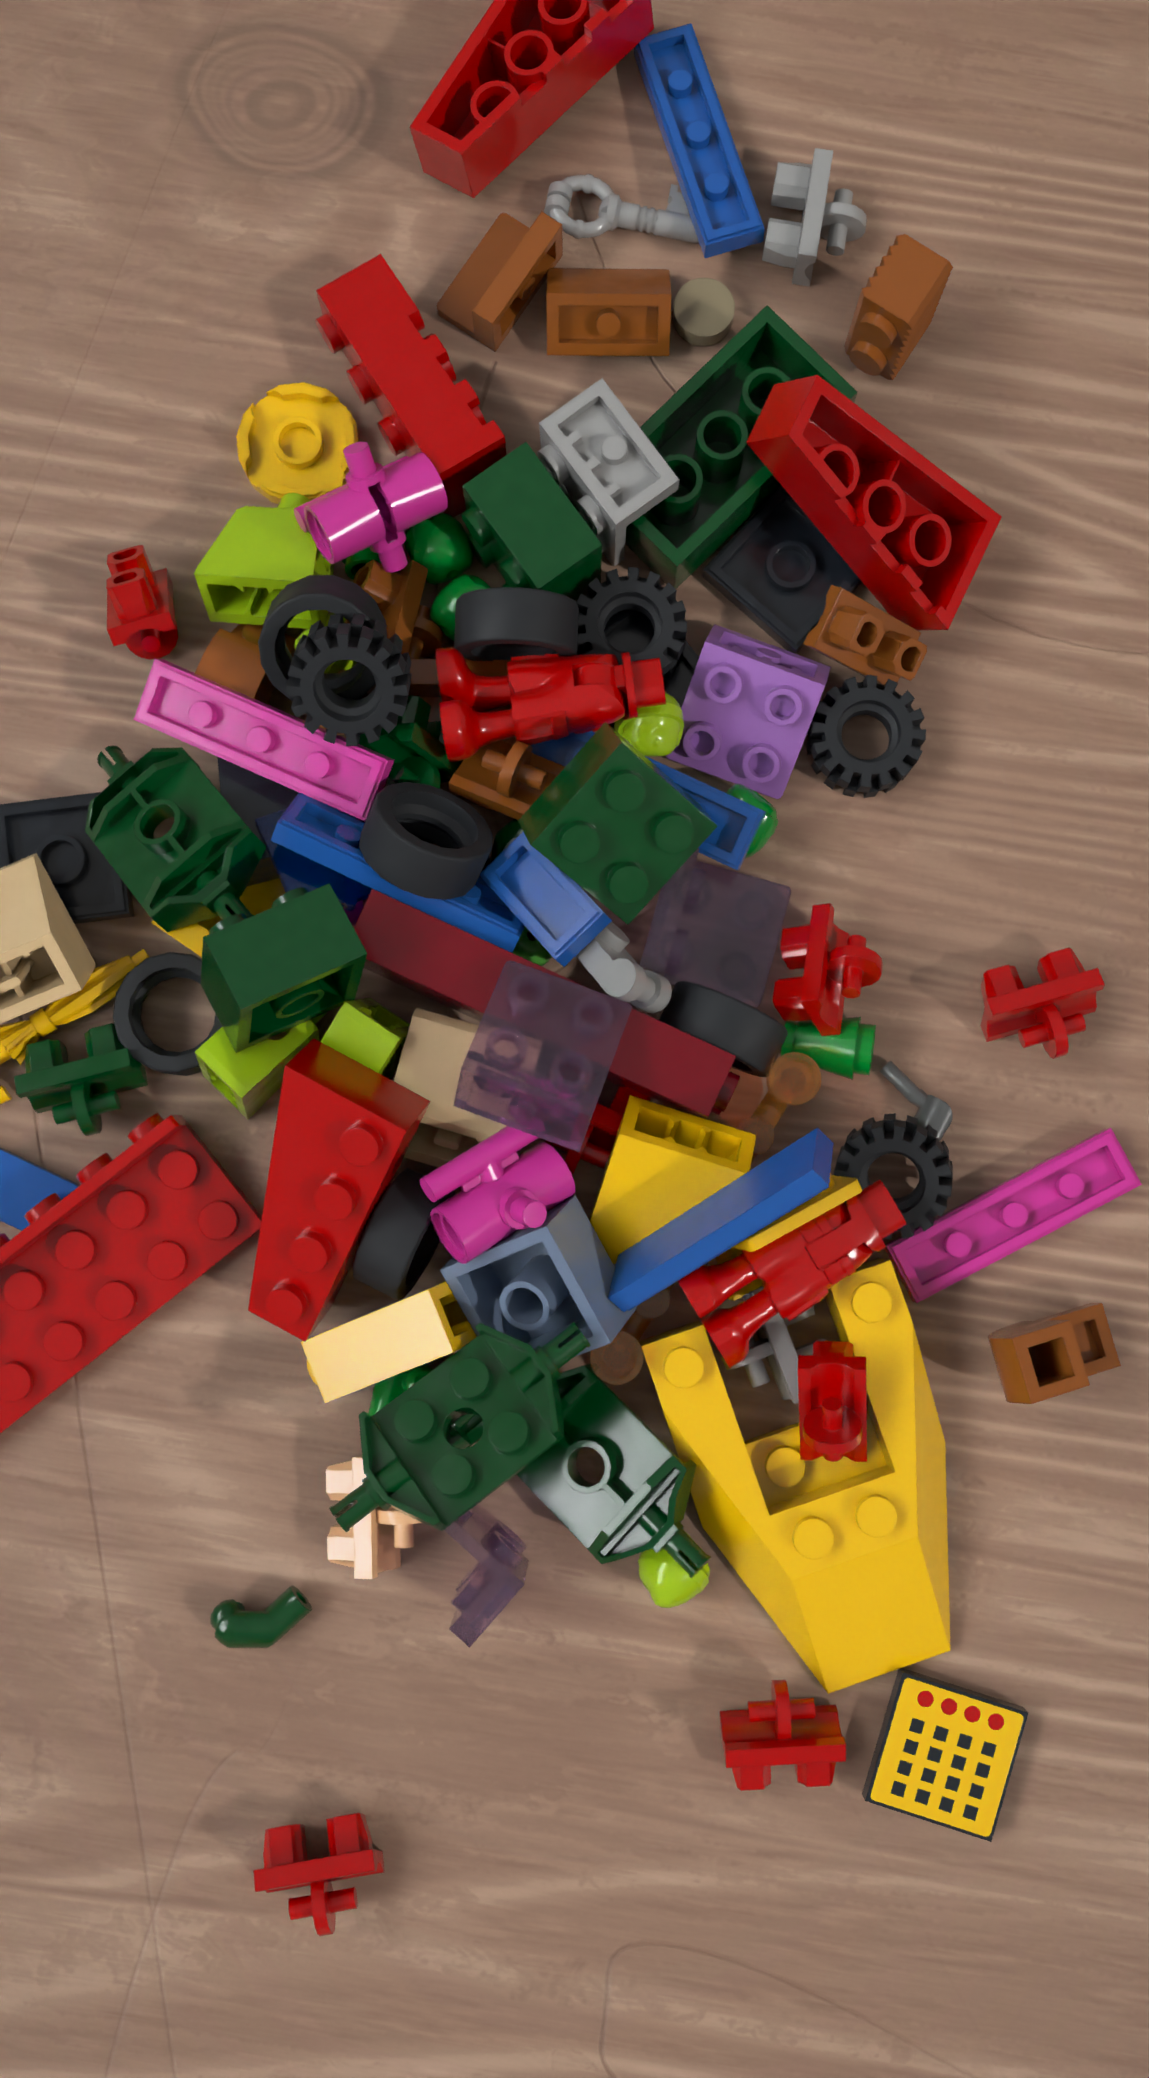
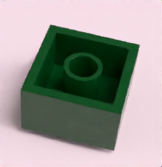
[461,442,602,602]
[518,722,718,925]
[201,883,367,1053]

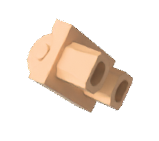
[326,1455,422,1579]

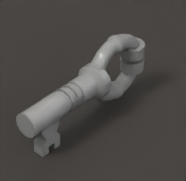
[544,174,698,244]

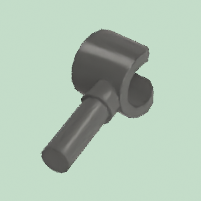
[880,1061,953,1141]

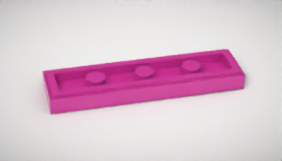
[133,659,394,821]
[885,1128,1142,1303]

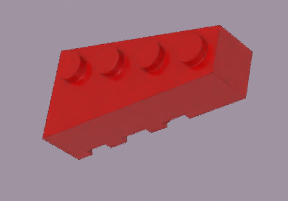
[409,0,654,198]
[315,254,507,517]
[746,375,1002,631]
[248,1038,431,1342]

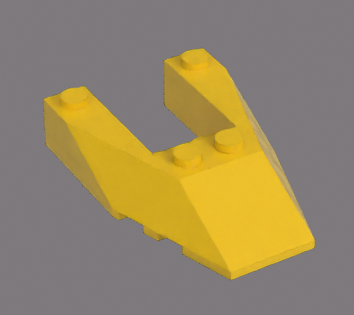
[639,1258,951,1694]

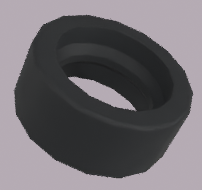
[258,575,387,701]
[454,587,579,661]
[359,782,493,900]
[113,952,222,1076]
[659,981,788,1077]
[352,1168,455,1299]

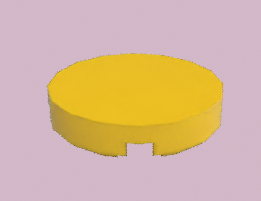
[236,382,360,504]

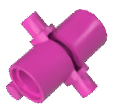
[294,442,448,573]
[420,1112,575,1264]

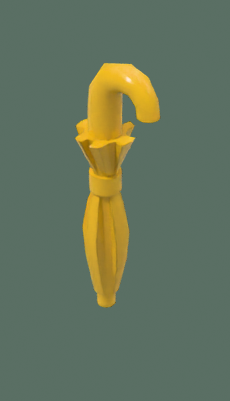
[0,949,150,1104]

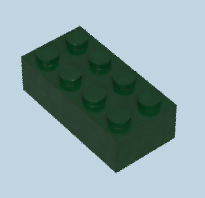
[625,305,857,589]

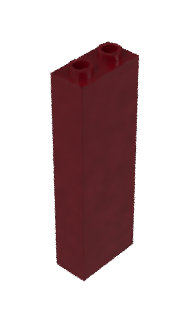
[354,888,740,1119]

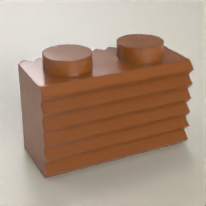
[844,234,953,380]

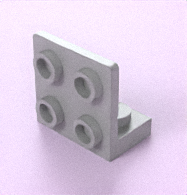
[537,378,679,566]

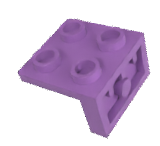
[666,624,831,799]

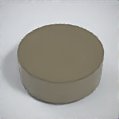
[673,278,735,346]

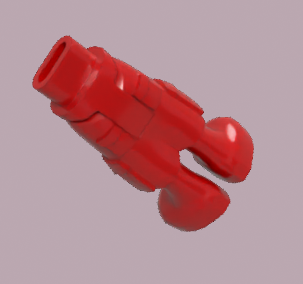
[435,647,666,761]
[678,1179,907,1368]

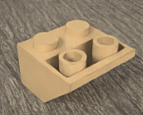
[0,853,96,1024]
[394,1007,542,1167]

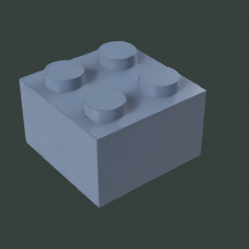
[440,1195,637,1356]

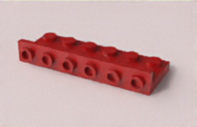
[0,1113,262,1434]

